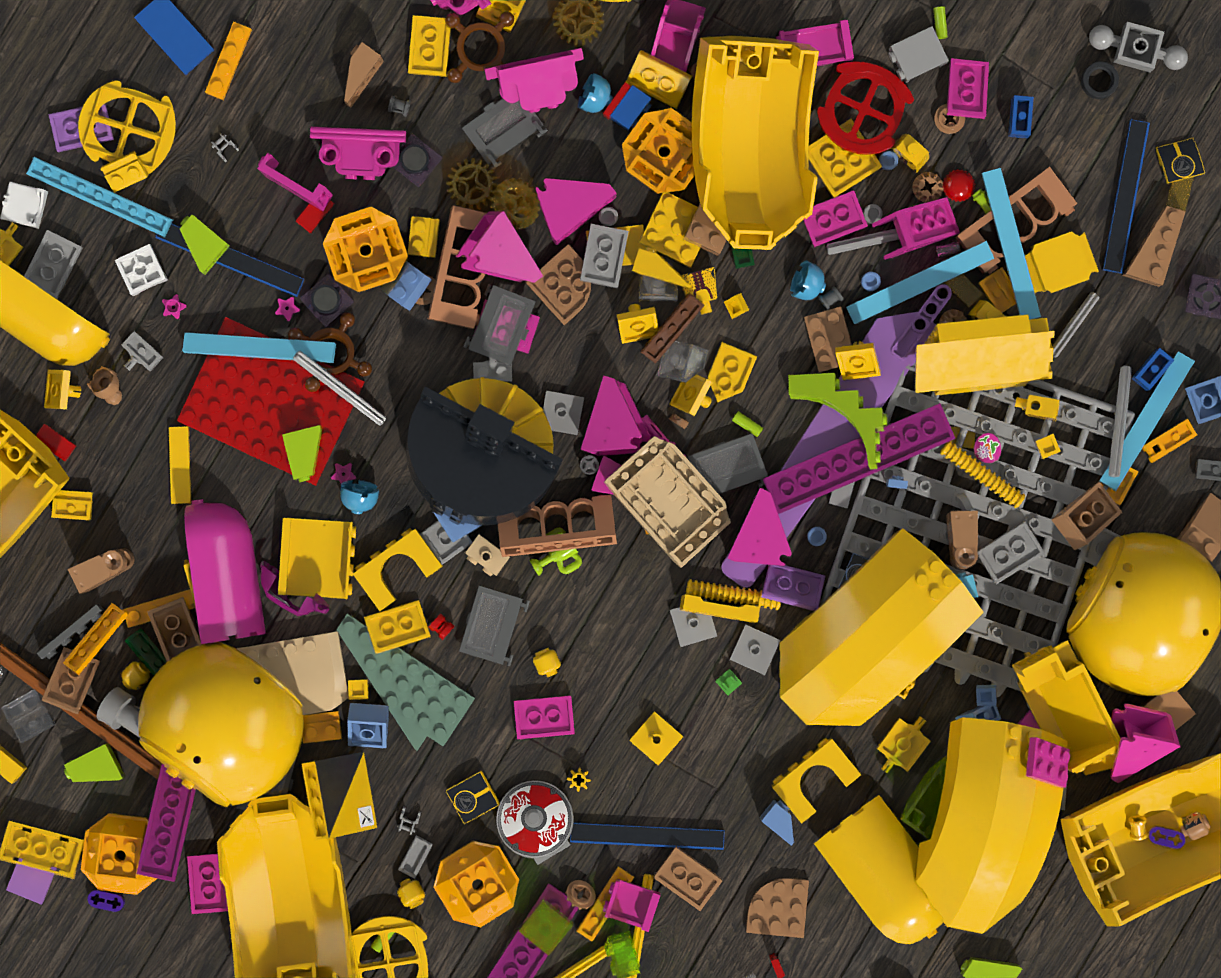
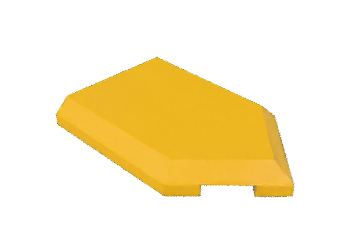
[707,342,757,402]

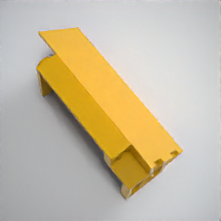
[915,315,1054,395]
[1012,640,1121,775]

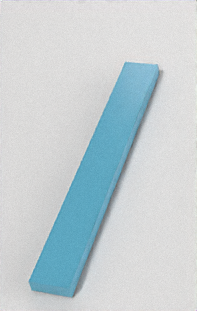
[26,157,173,237]
[981,168,1041,320]
[846,241,994,324]
[182,333,336,363]
[1099,351,1195,492]

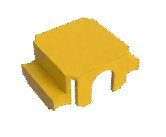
[1025,231,1099,293]

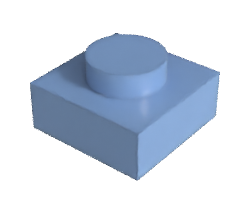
[886,476,908,489]
[976,685,997,706]

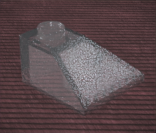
[657,341,709,383]

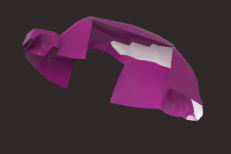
[260,561,330,616]

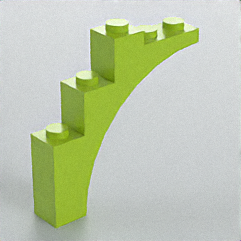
[788,373,887,469]

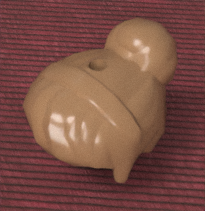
[87,366,122,405]

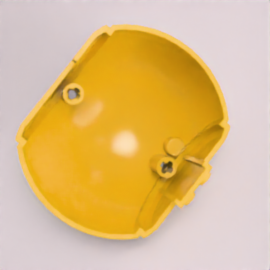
[1066,532,1221,696]
[138,642,304,807]

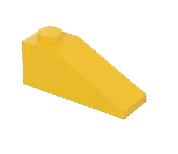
[632,247,691,289]

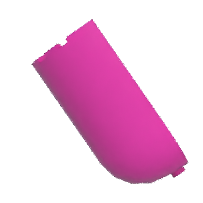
[184,499,266,644]

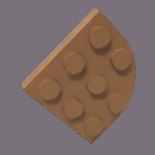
[526,244,591,326]
[746,878,809,938]

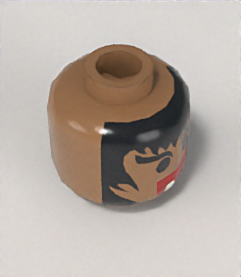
[1180,812,1211,840]

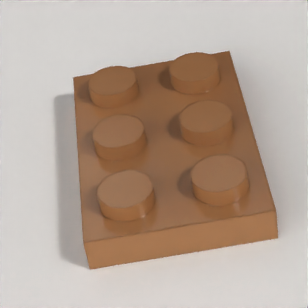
[804,307,852,373]
[42,647,100,714]
[653,846,723,911]

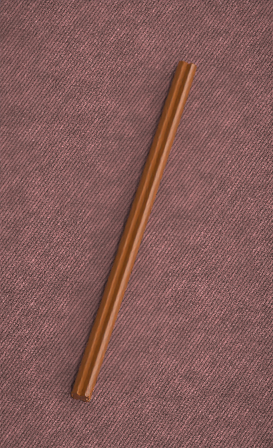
[0,643,162,780]

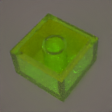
[519,898,573,956]
[604,930,641,978]

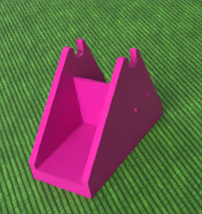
[651,0,706,72]
[536,178,617,245]
[872,197,960,260]
[456,211,543,283]
[581,375,651,456]
[728,488,792,566]
[1110,704,1180,783]

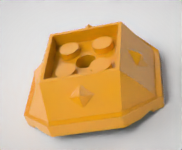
[622,108,695,194]
[323,207,408,292]
[81,813,157,895]
[433,840,519,927]

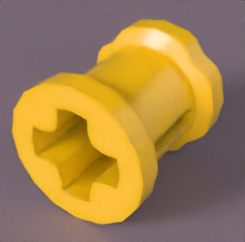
[1129,815,1147,841]

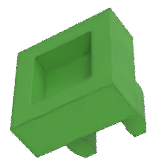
[715,669,742,695]

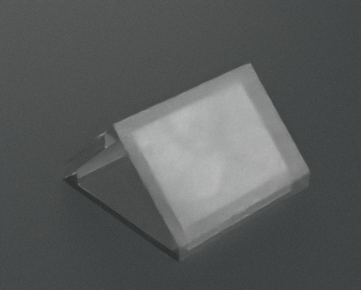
[639,274,678,302]

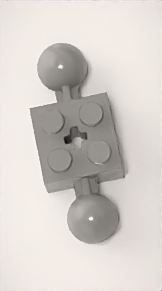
[1089,22,1188,72]

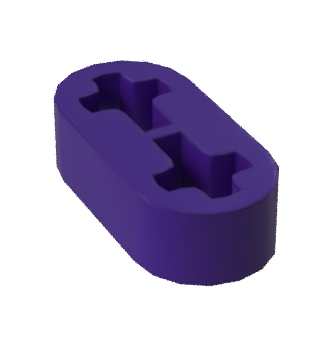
[1148,826,1185,849]
[88,889,125,912]

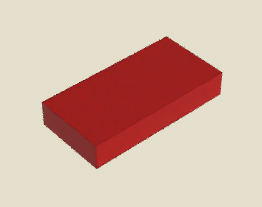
[603,82,631,120]
[296,201,335,234]
[36,424,76,461]
[769,953,785,978]

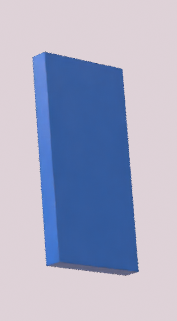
[134,0,214,75]

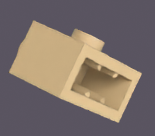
[466,534,510,576]

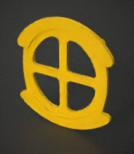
[78,81,176,174]
[352,916,428,978]

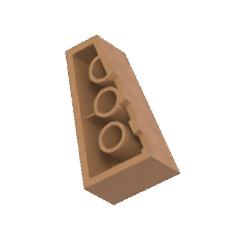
[1122,206,1185,287]

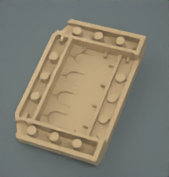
[604,436,731,568]
[236,631,349,715]

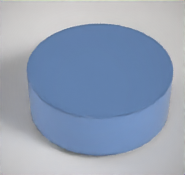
[879,151,898,170]
[861,272,881,291]
[807,527,827,546]

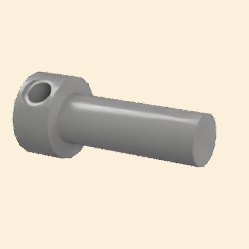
[97,687,141,738]

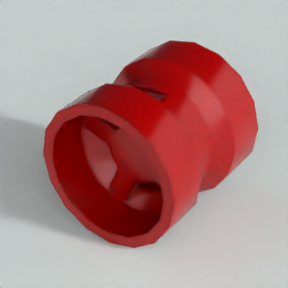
[428,614,455,640]

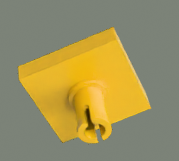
[617,304,658,344]
[835,341,881,380]
[44,370,81,409]
[669,371,712,416]
[629,711,683,765]

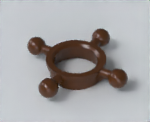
[445,11,515,83]
[288,312,372,392]

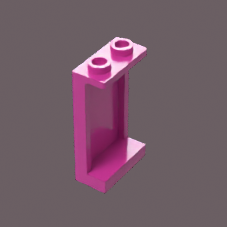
[776,20,854,66]
[257,153,333,211]

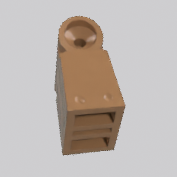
[946,511,978,570]
[68,548,135,594]
[1139,691,1196,730]

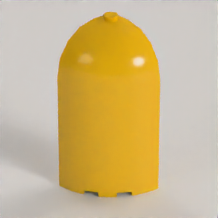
[0,260,110,366]
[814,795,943,944]

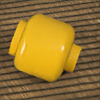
[533,648,561,677]
[121,661,150,690]
[397,878,425,909]

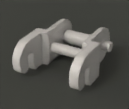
[211,134,239,162]
[397,807,421,835]

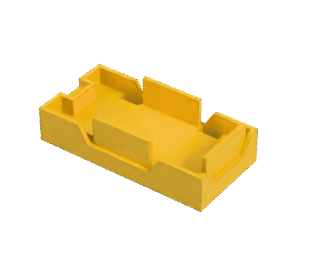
[0,821,84,879]

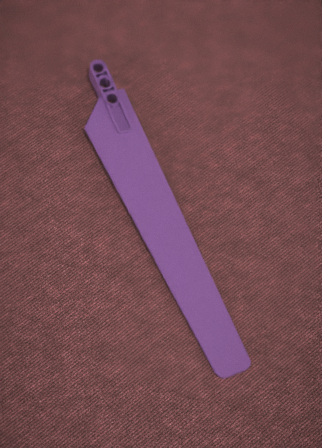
[722,285,952,588]

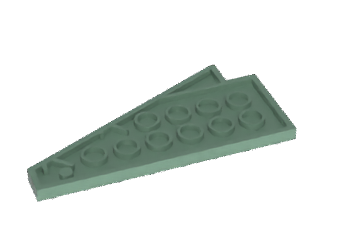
[337,614,475,751]

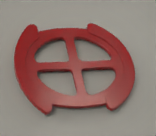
[817,62,914,155]

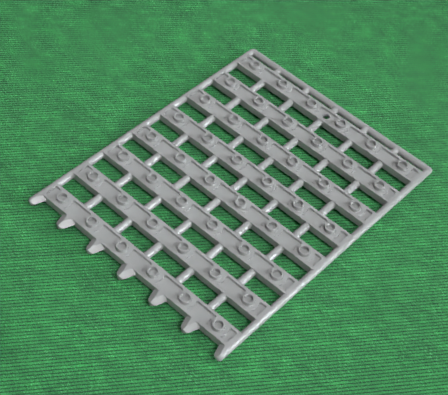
[819,361,1135,707]

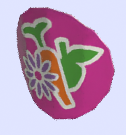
[974,433,1001,463]

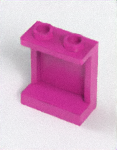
[603,879,661,932]

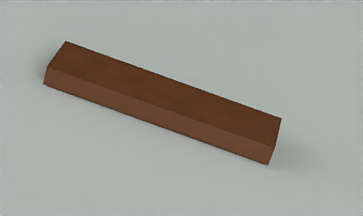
[640,292,705,364]

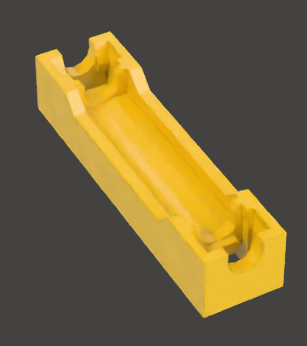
[680,594,760,623]

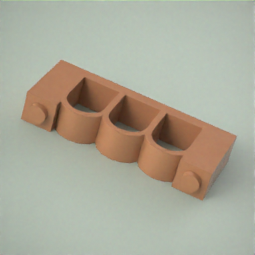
[955,167,1077,274]
[427,206,487,329]
[498,494,617,557]

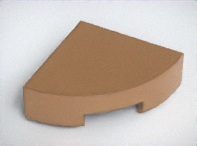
[669,414,689,430]

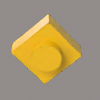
[724,293,749,319]
[1035,434,1061,459]
[348,679,369,700]

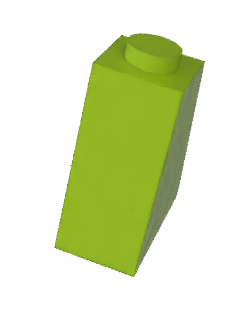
[180,215,230,275]
[282,425,322,483]
[64,743,126,782]
[960,957,1022,978]

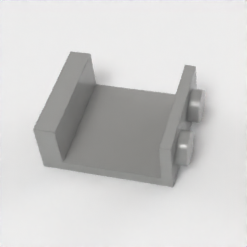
[888,26,949,83]

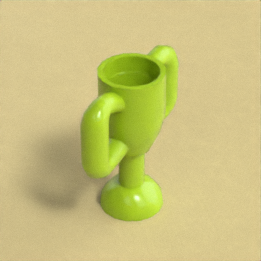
[529,528,582,576]

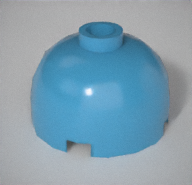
[578,73,613,113]
[790,261,826,300]
[340,480,379,514]

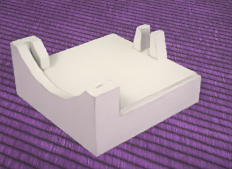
[0,182,48,229]
[115,244,168,296]

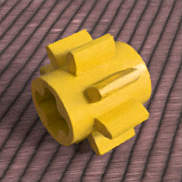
[567,767,591,792]

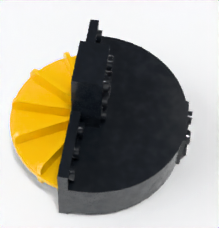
[406,377,563,525]

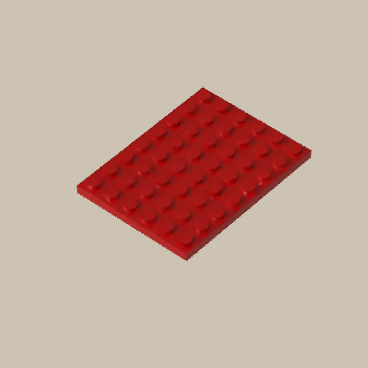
[177,317,365,486]

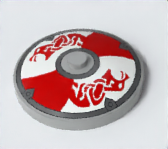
[496,781,574,858]

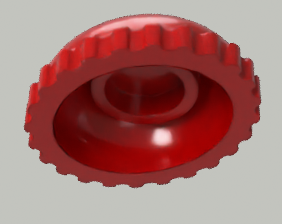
[943,169,975,202]

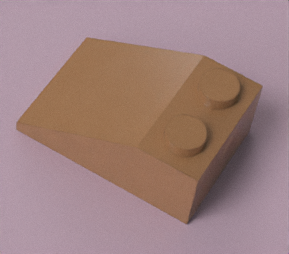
[344,43,384,108]
[683,204,727,256]
[1052,482,1122,550]
[1177,493,1221,562]
[147,597,201,662]

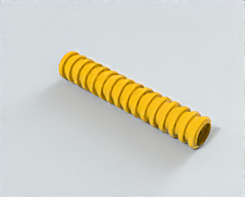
[940,441,1025,508]
[686,579,781,610]

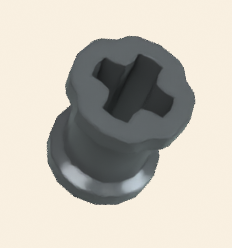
[388,95,411,117]
[818,285,843,310]

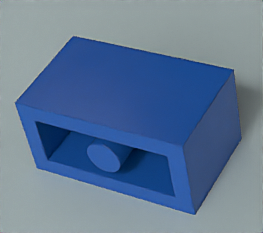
[610,85,652,132]
[1008,95,1034,138]
[1131,348,1174,391]

